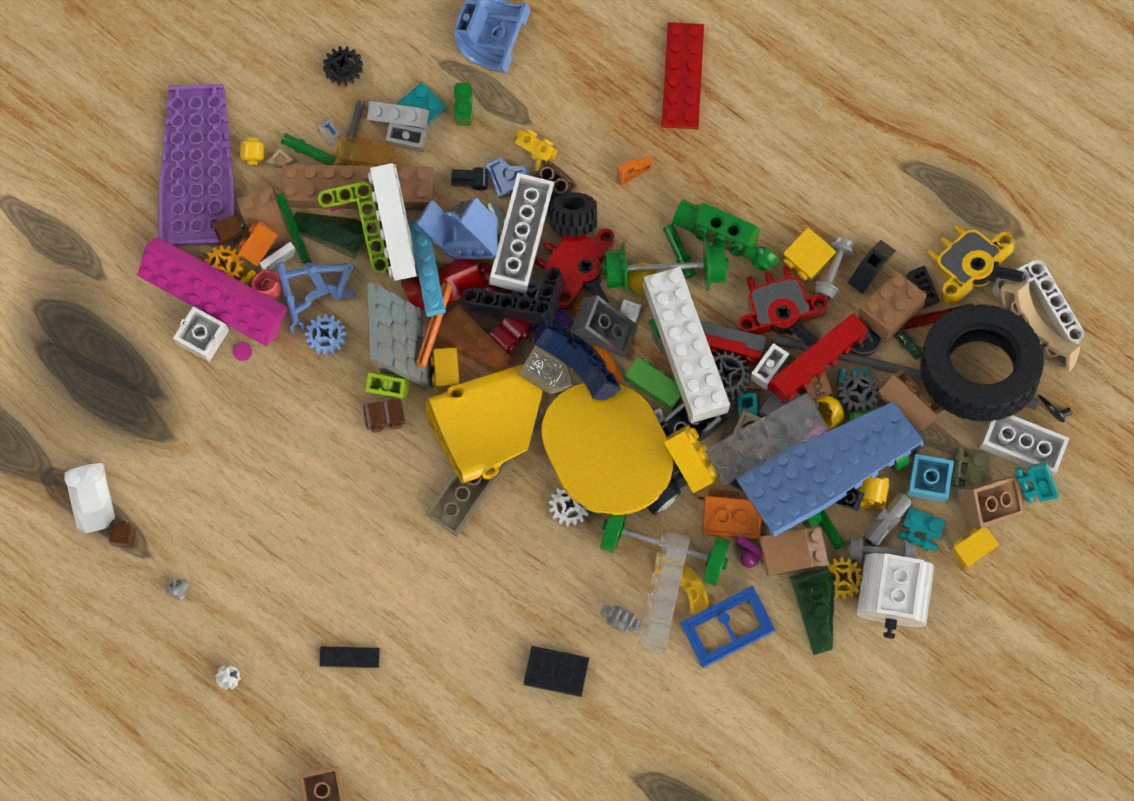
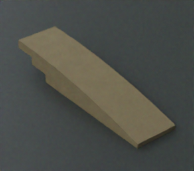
[424,408,546,537]

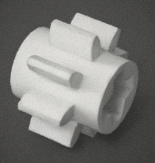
[215,664,241,690]

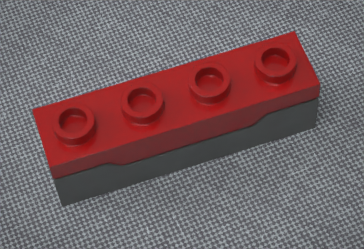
[700,321,767,365]

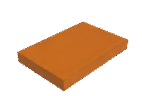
[702,495,762,539]

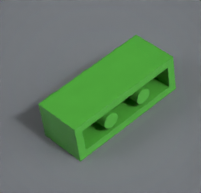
[625,357,682,412]

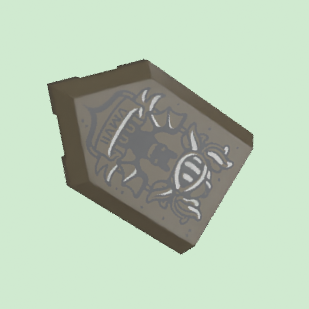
[518,345,575,395]

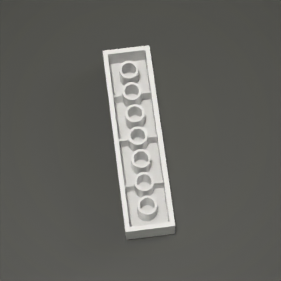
[643,267,730,423]

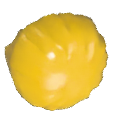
[627,262,657,296]
[815,395,844,430]

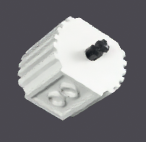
[857,553,934,639]

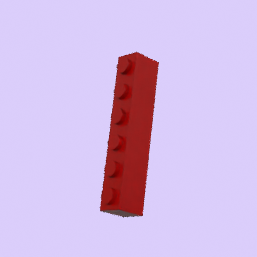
[767,313,869,404]

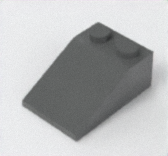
[570,295,637,357]

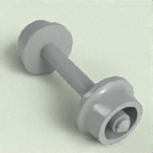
[814,237,854,301]
[846,536,918,562]

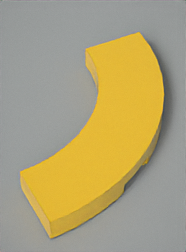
[654,552,709,615]

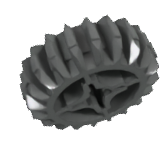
[712,350,751,401]

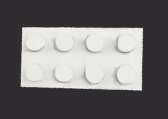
[979,415,1069,476]

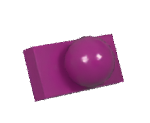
[735,536,764,568]

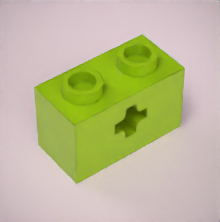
[365,371,410,398]

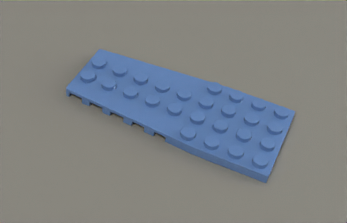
[736,402,924,537]

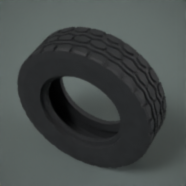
[920,304,1044,422]

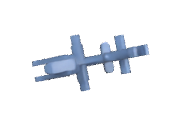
[276,262,356,333]

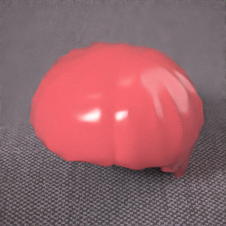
[251,270,283,300]

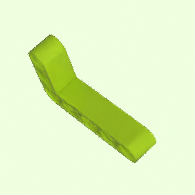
[318,182,390,273]

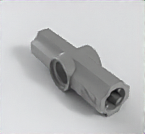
[863,492,912,547]

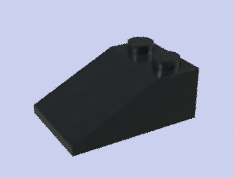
[660,402,728,442]

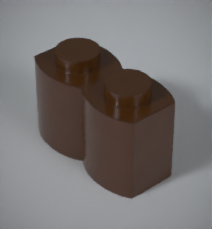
[363,399,406,433]

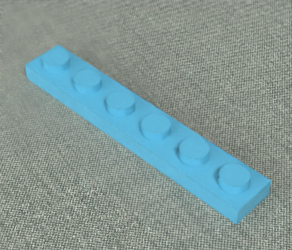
[408,219,446,317]

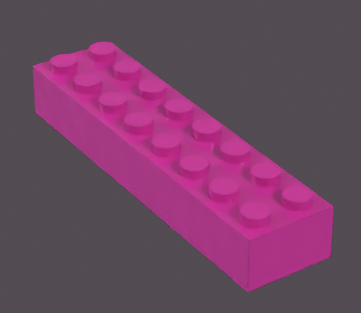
[137,237,287,347]

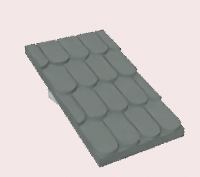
[367,284,433,388]

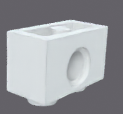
[750,343,789,390]

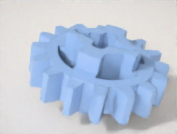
[305,314,347,356]

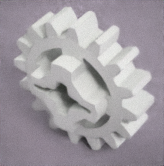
[549,488,589,527]

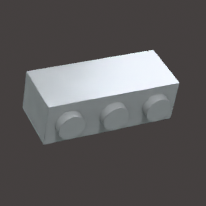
[367,101,429,129]

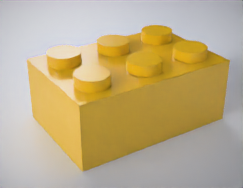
[664,424,718,493]

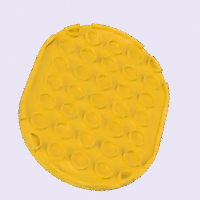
[542,383,673,515]

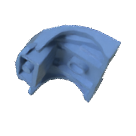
[454,0,531,74]

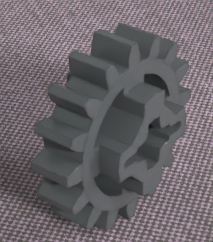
[837,372,880,414]

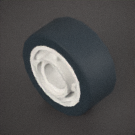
[647,480,681,515]

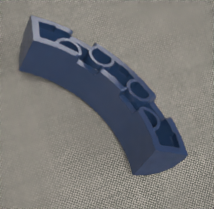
[534,321,621,400]

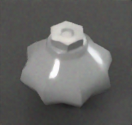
[166,579,188,600]

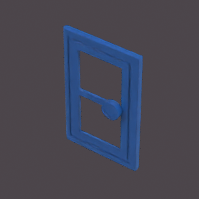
[680,585,776,668]

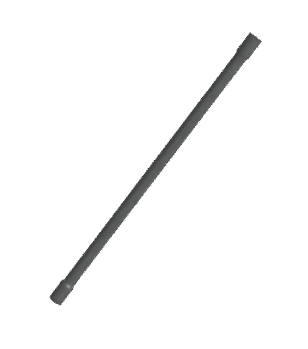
[774,334,1038,410]

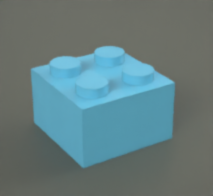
[906,454,954,503]

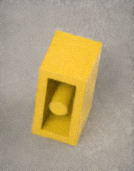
[430,347,460,391]
[951,526,999,570]

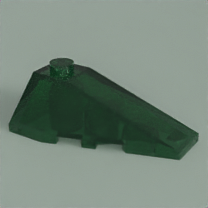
[288,212,372,259]
[789,569,835,655]

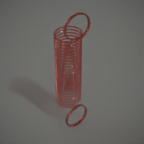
[698,489,739,500]

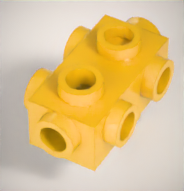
[514,128,559,171]

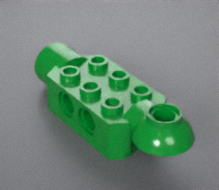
[672,199,779,272]

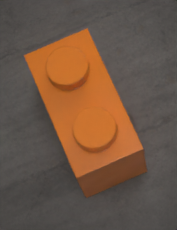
[238,220,279,266]

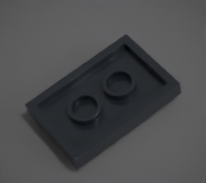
[523,646,590,697]

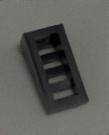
[906,265,940,309]

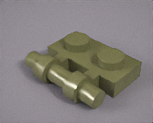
[951,447,989,488]

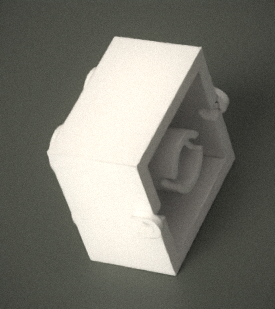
[173,306,229,362]

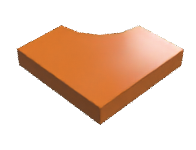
[617,156,652,186]

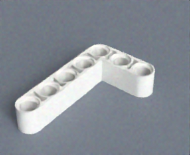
[992,260,1084,344]

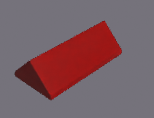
[401,259,485,311]

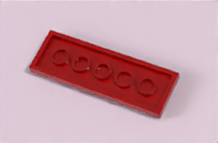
[661,22,704,130]

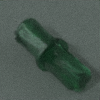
[894,328,923,360]

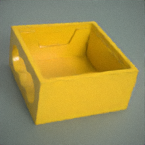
[781,227,837,284]

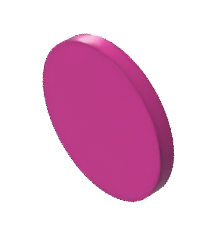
[233,342,252,361]

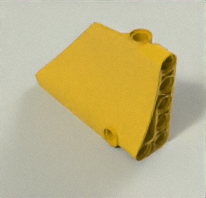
[425,364,543,483]

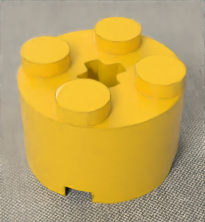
[853,476,889,509]

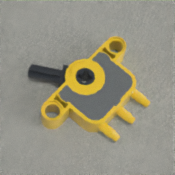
[927,225,1024,305]

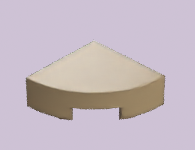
[267,148,294,168]

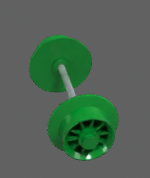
[602,238,729,295]

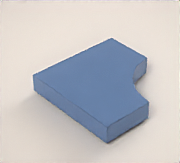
[486,156,530,199]

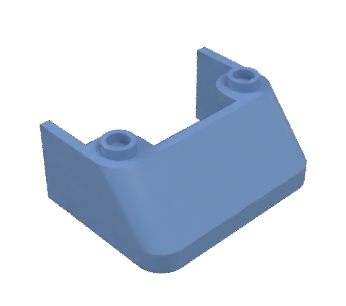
[416,197,498,259]

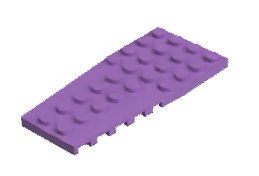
[159,84,235,246]

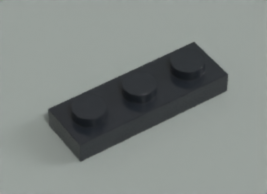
[319,646,380,668]

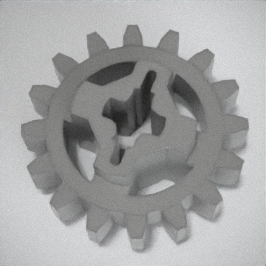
[600,605,642,633]

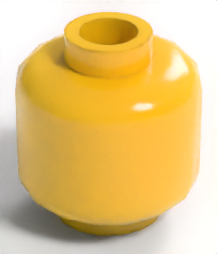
[240,138,264,165]

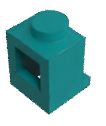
[737,392,761,423]

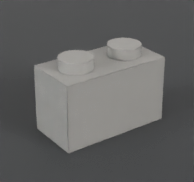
[386,122,427,153]

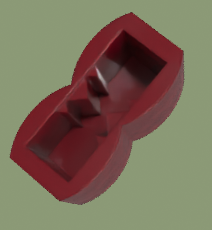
[488,318,532,355]

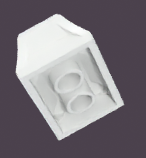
[64,463,116,534]

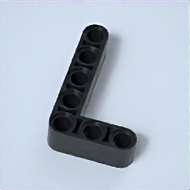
[462,267,565,324]

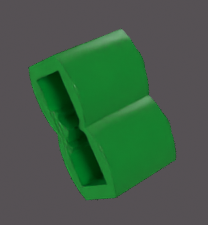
[454,83,473,126]

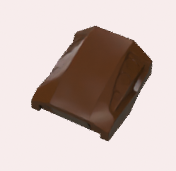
[533,161,577,213]

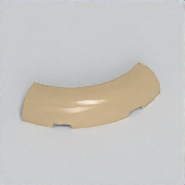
[1001,281,1080,372]

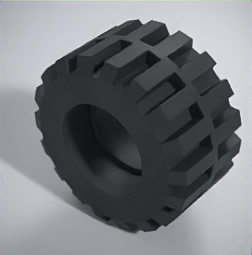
[550,192,597,237]

